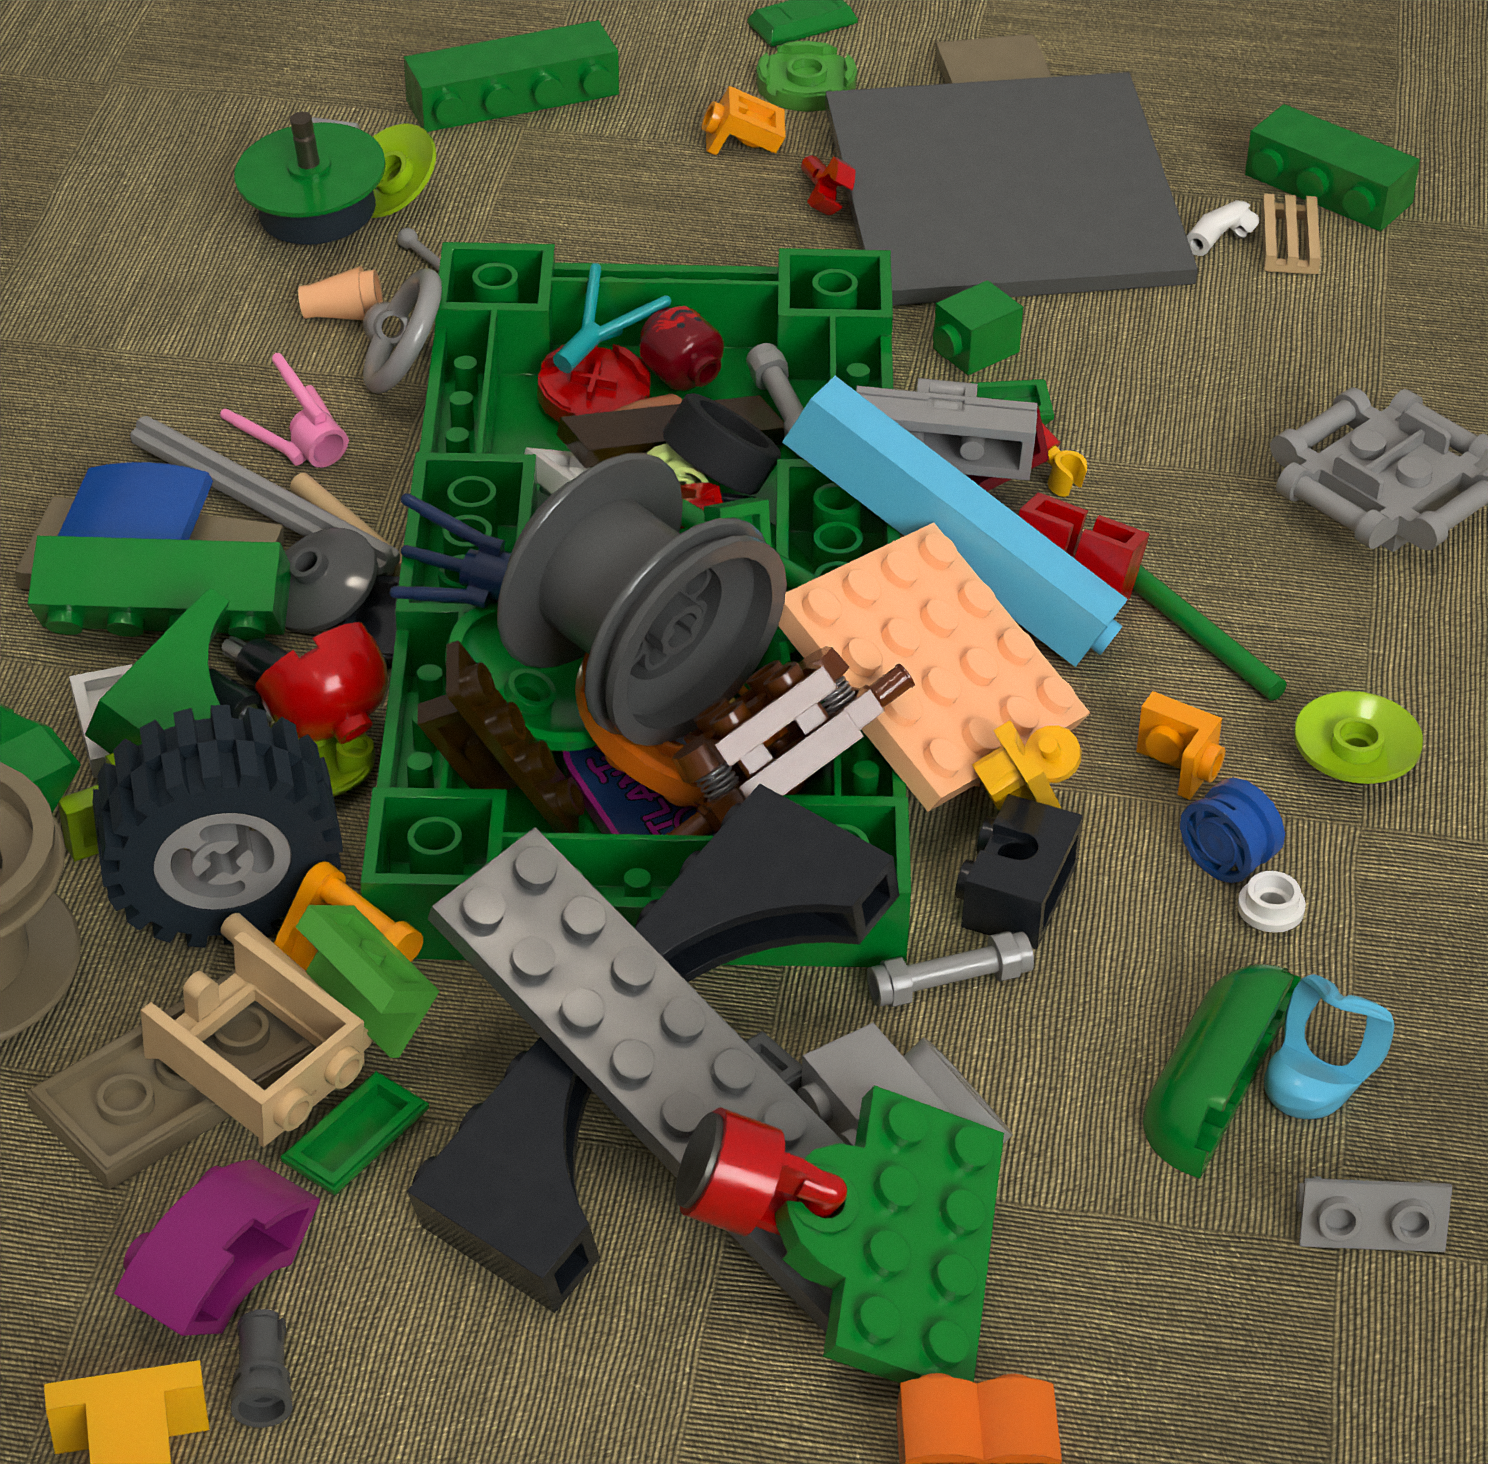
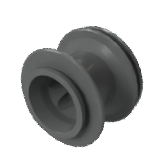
[497,453,787,746]

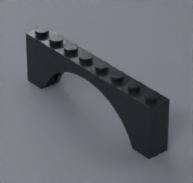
[407,783,900,1313]

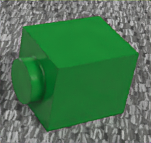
[933,280,1023,376]

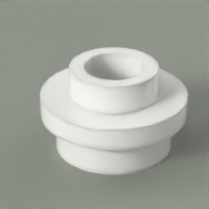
[1238,871,1306,933]

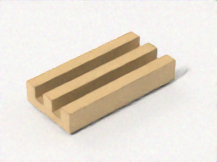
[1262,194,1321,274]

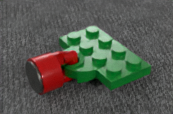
[675,1085,1004,1383]

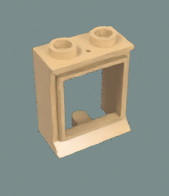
[141,930,364,1148]

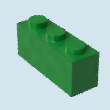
[1245,104,1420,232]

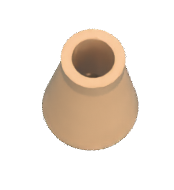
[298,266,383,321]

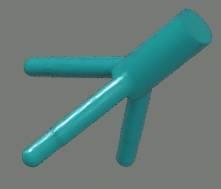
[553,263,671,373]

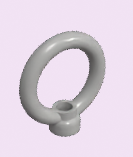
[363,268,442,394]

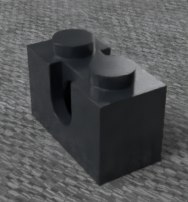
[955,794,1083,949]

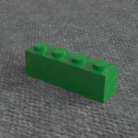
[404,20,619,132]
[27,535,291,641]

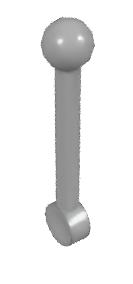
[397,227,440,271]

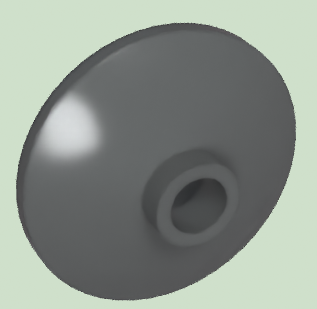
[285,528,378,633]

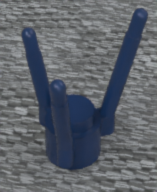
[390,493,511,609]

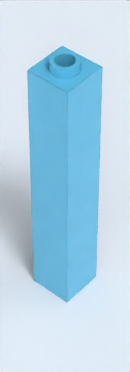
[782,376,1128,667]

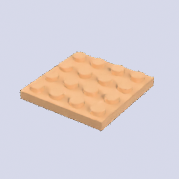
[778,522,1090,812]

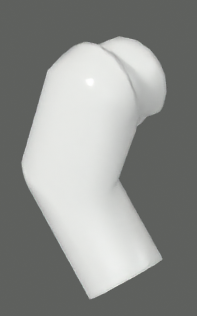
[1187,200,1259,256]

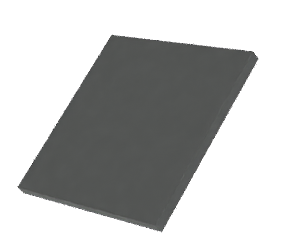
[825,72,1198,306]

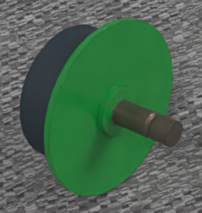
[234,112,386,245]

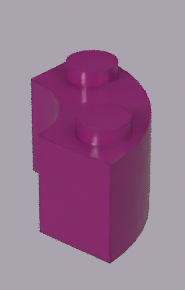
[114,1160,321,1336]

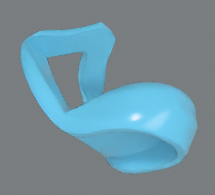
[1264,974,1394,1119]

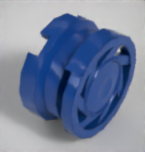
[1180,777,1285,883]

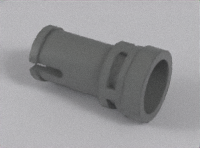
[230,1309,293,1428]

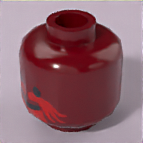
[640,306,724,391]

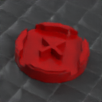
[537,344,650,422]

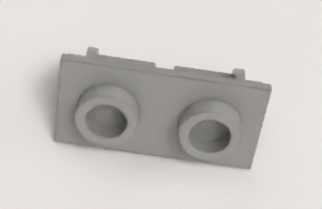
[1296,1176,1452,1252]

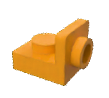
[701,86,786,156]
[1136,691,1226,800]

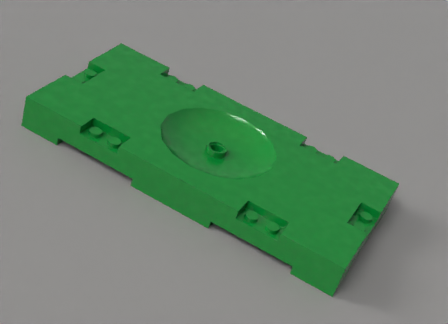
[360,242,911,967]

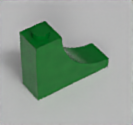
[85,587,230,754]

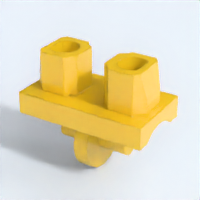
[972,720,1082,811]

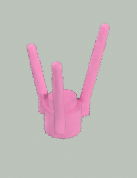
[220,353,349,468]

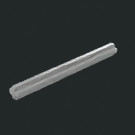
[130,416,400,576]

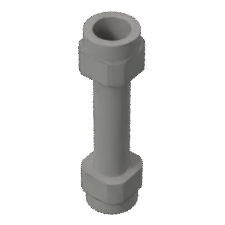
[746,343,804,458]
[867,931,1034,1007]

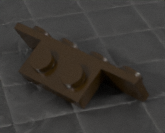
[418,640,585,833]

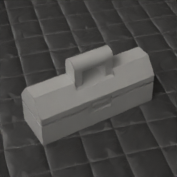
[856,378,1038,481]

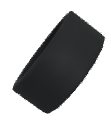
[663,393,781,495]

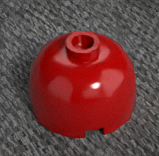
[255,622,388,744]

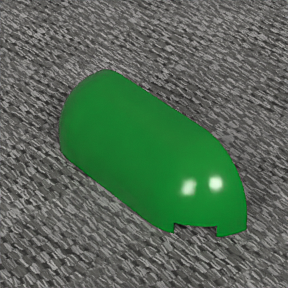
[1143,964,1301,1179]

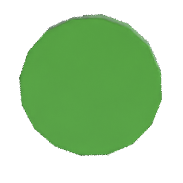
[756,41,858,112]

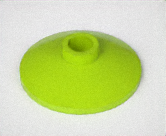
[371,123,436,218]
[1294,691,1423,784]

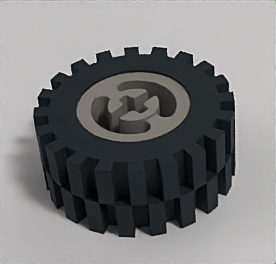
[92,705,343,948]

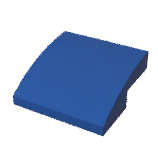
[58,462,213,540]

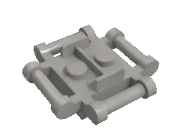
[1270,387,1488,552]

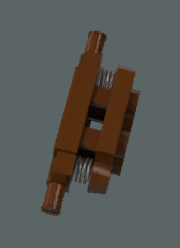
[665,646,915,836]

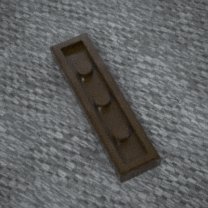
[557,395,784,468]

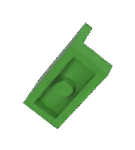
[296,905,440,1058]

